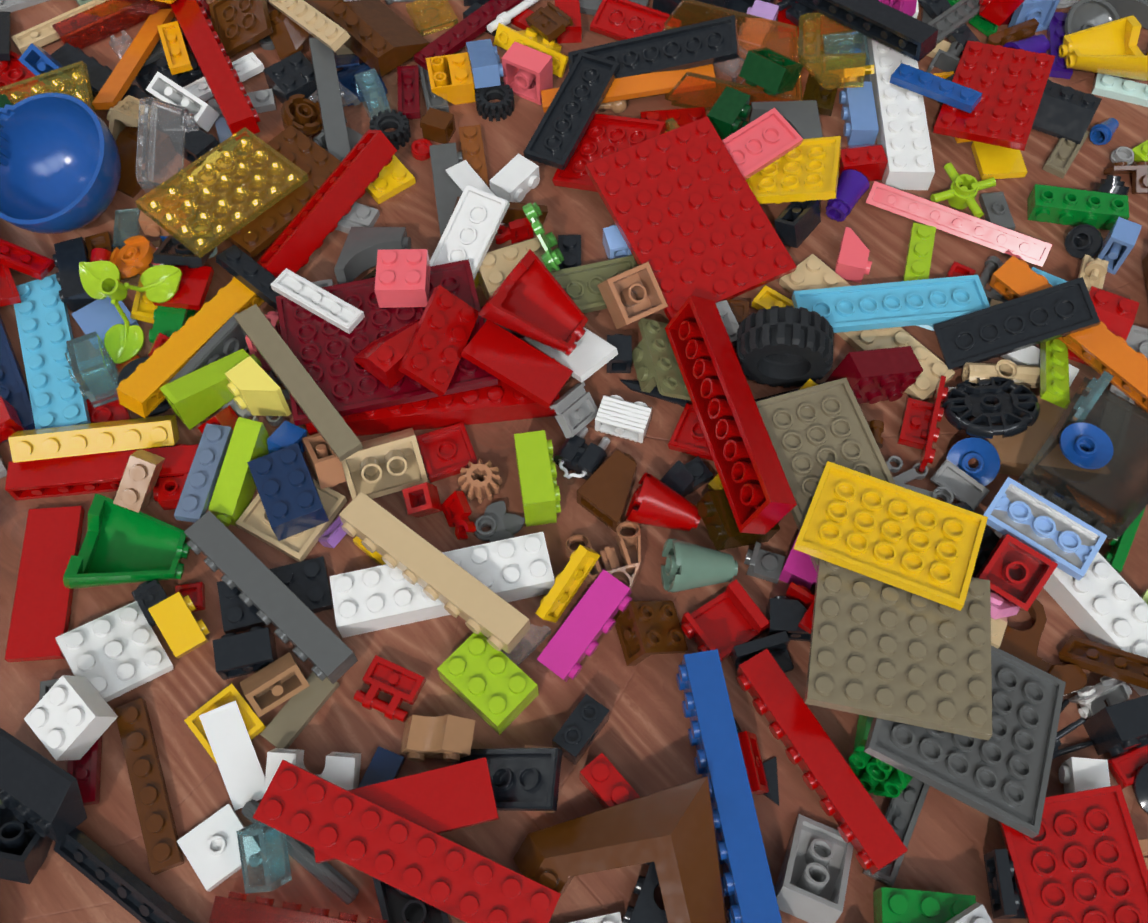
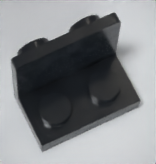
[983,849,1026,919]

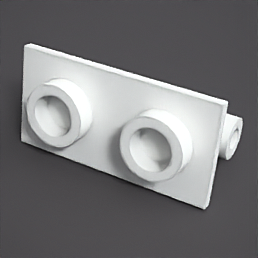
[1068,676,1132,719]

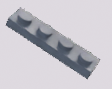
[174,423,233,523]

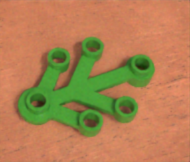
[522,202,565,272]

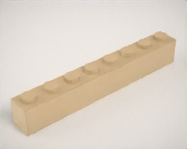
[339,491,530,654]

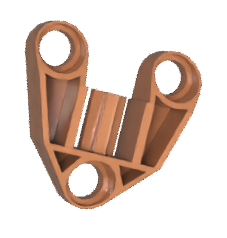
[566,521,641,591]

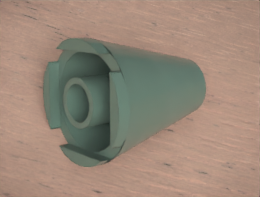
[661,538,738,593]

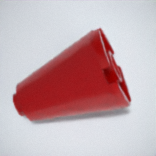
[625,472,701,532]

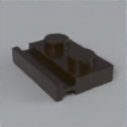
[802,74,839,116]

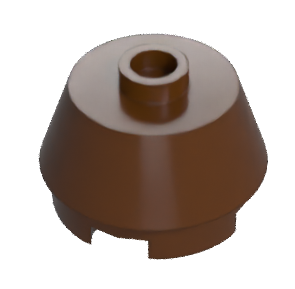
[281,94,323,138]

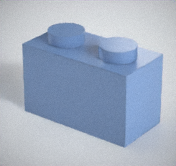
[1095,217,1142,275]

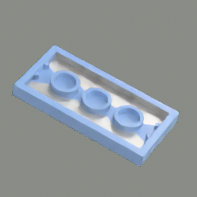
[983,477,1107,580]

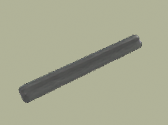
[241,799,359,905]

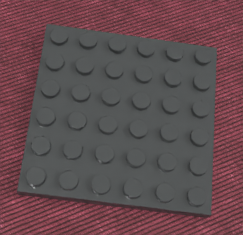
[864,645,1066,838]

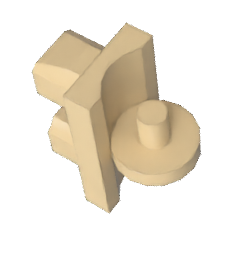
[1078,254,1109,291]

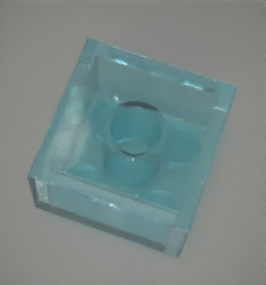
[65,331,119,408]

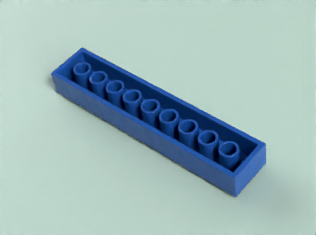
[676,649,782,923]

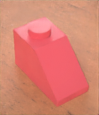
[834,227,872,283]

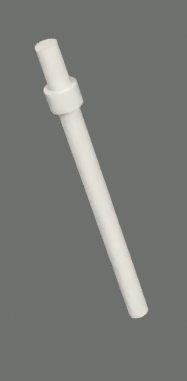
[486,0,539,33]

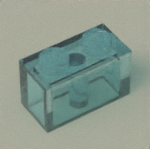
[236,821,292,894]

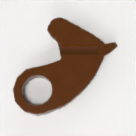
[999,599,1087,696]

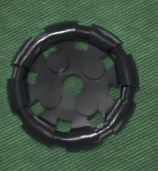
[942,377,1040,439]

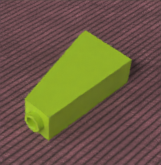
[159,349,262,430]
[208,417,270,527]

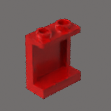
[681,579,770,661]

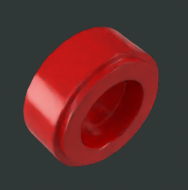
[411,139,432,161]

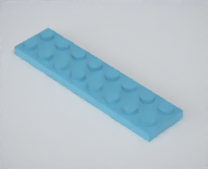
[14,274,91,429]
[792,275,990,333]

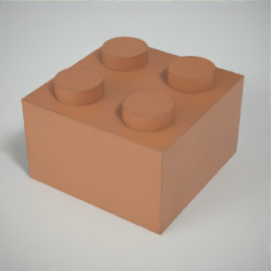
[597,262,668,329]

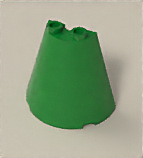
[63,494,190,589]

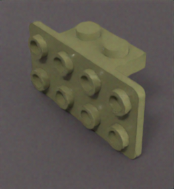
[632,318,691,401]

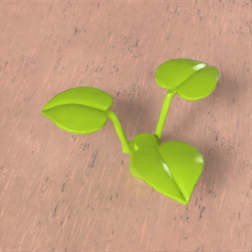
[79,260,182,364]

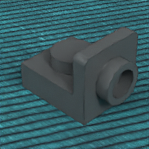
[744,542,785,584]

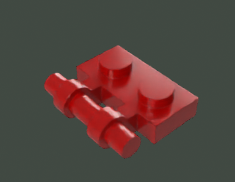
[353,655,426,723]

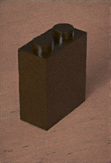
[696,489,780,551]

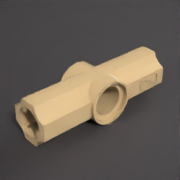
[962,359,1040,388]

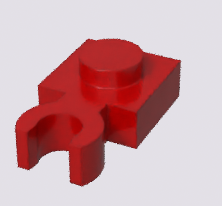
[441,490,476,540]

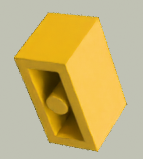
[148,592,210,659]

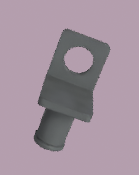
[927,41,964,74]

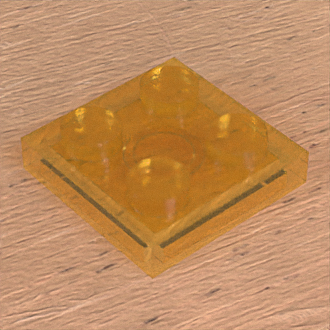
[406,0,458,36]

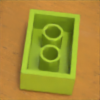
[514,430,561,527]
[437,632,539,735]

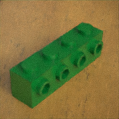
[1027,184,1129,231]

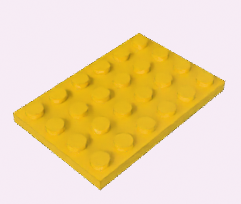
[794,461,988,611]

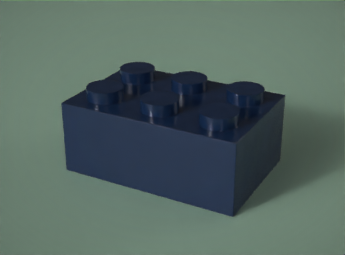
[247,443,329,541]

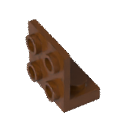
[613,601,688,666]

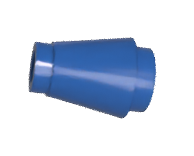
[1090,118,1119,145]

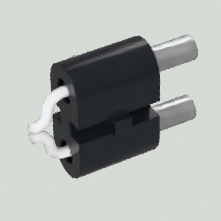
[553,427,611,480]

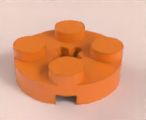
[109,235,156,279]

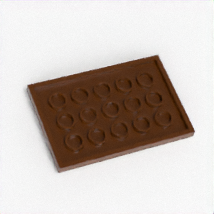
[191,125,341,259]

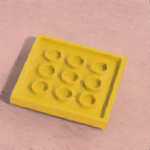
[746,136,842,204]

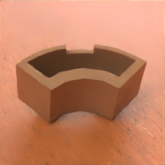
[400,714,476,763]

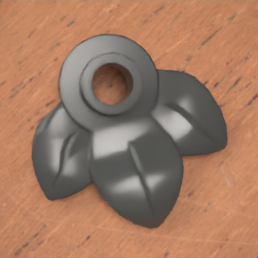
[474,501,525,542]

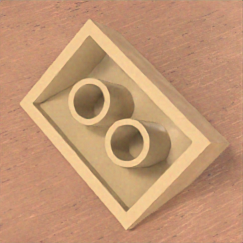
[341,428,429,500]

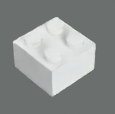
[24,675,118,761]

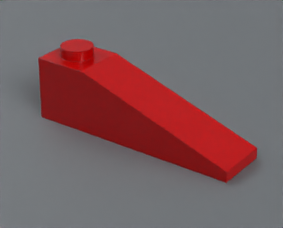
[353,318,421,389]

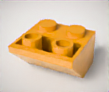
[426,52,476,105]

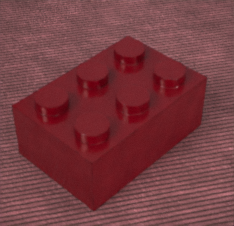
[825,346,924,404]

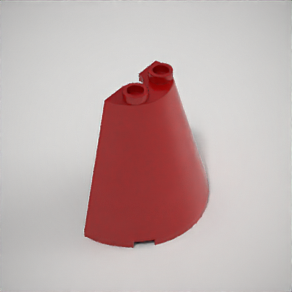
[478,249,588,356]

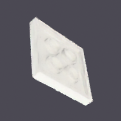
[55,601,174,702]

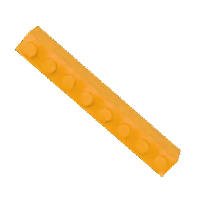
[116,277,265,418]

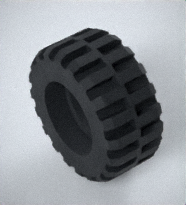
[736,306,834,388]

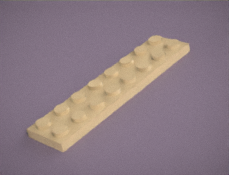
[779,254,956,401]

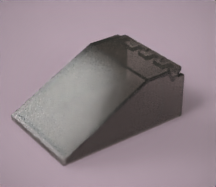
[1018,377,1148,540]

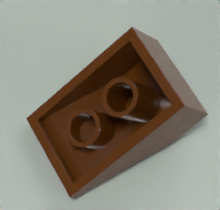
[115,123,176,198]

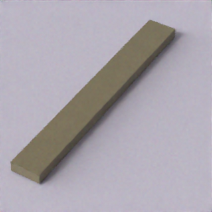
[234,304,363,462]

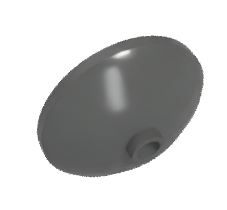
[1065,0,1120,35]

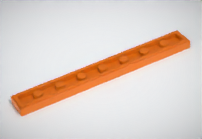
[92,9,174,110]
[541,64,716,113]

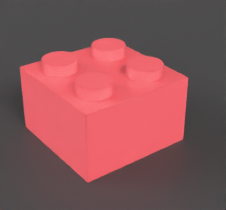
[502,42,553,105]
[375,249,431,308]

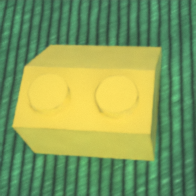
[225,356,292,416]

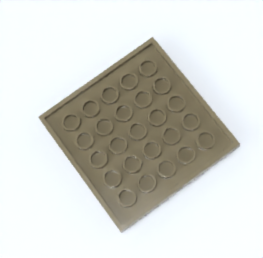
[805,558,992,741]

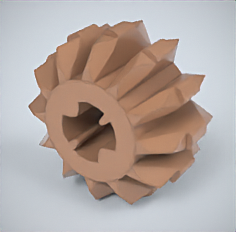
[458,458,502,504]

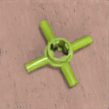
[930,162,996,218]

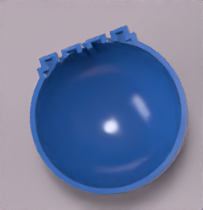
[0,93,121,234]

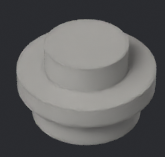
[1110,146,1134,166]

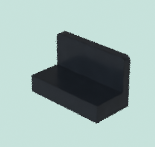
[730,631,794,673]

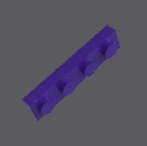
[1047,12,1073,79]

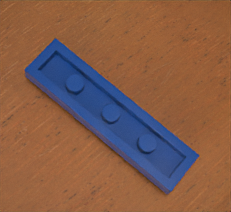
[890,63,983,113]

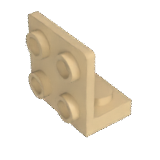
[107,95,155,141]

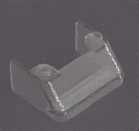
[136,97,199,201]

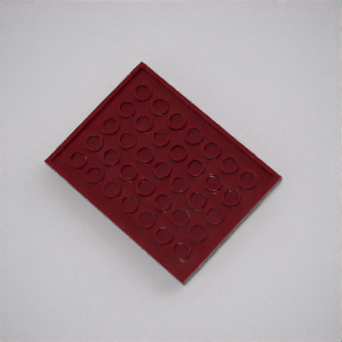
[276,259,498,426]

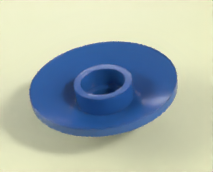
[1059,422,1114,469]
[946,437,1000,487]

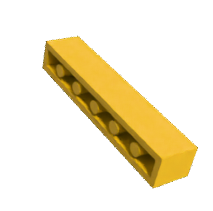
[8,414,180,463]

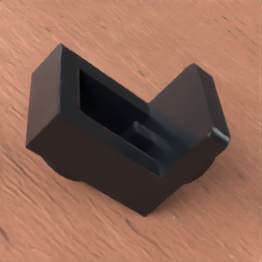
[131,579,168,627]

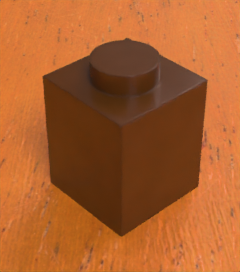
[420,107,456,144]

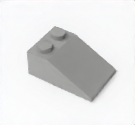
[775,814,853,923]

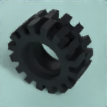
[475,81,514,122]
[369,109,411,150]

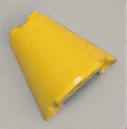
[1059,15,1148,81]

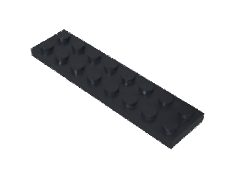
[568,15,739,78]

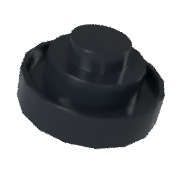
[1092,175,1130,195]
[1065,224,1103,260]

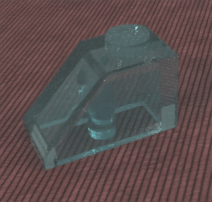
[354,68,391,120]

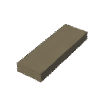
[1042,131,1090,179]
[260,672,340,749]

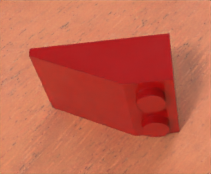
[1068,286,1140,366]

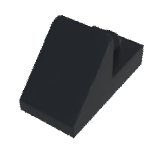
[660,456,714,497]

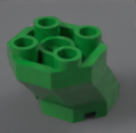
[848,715,912,798]

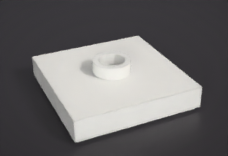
[177,803,261,892]

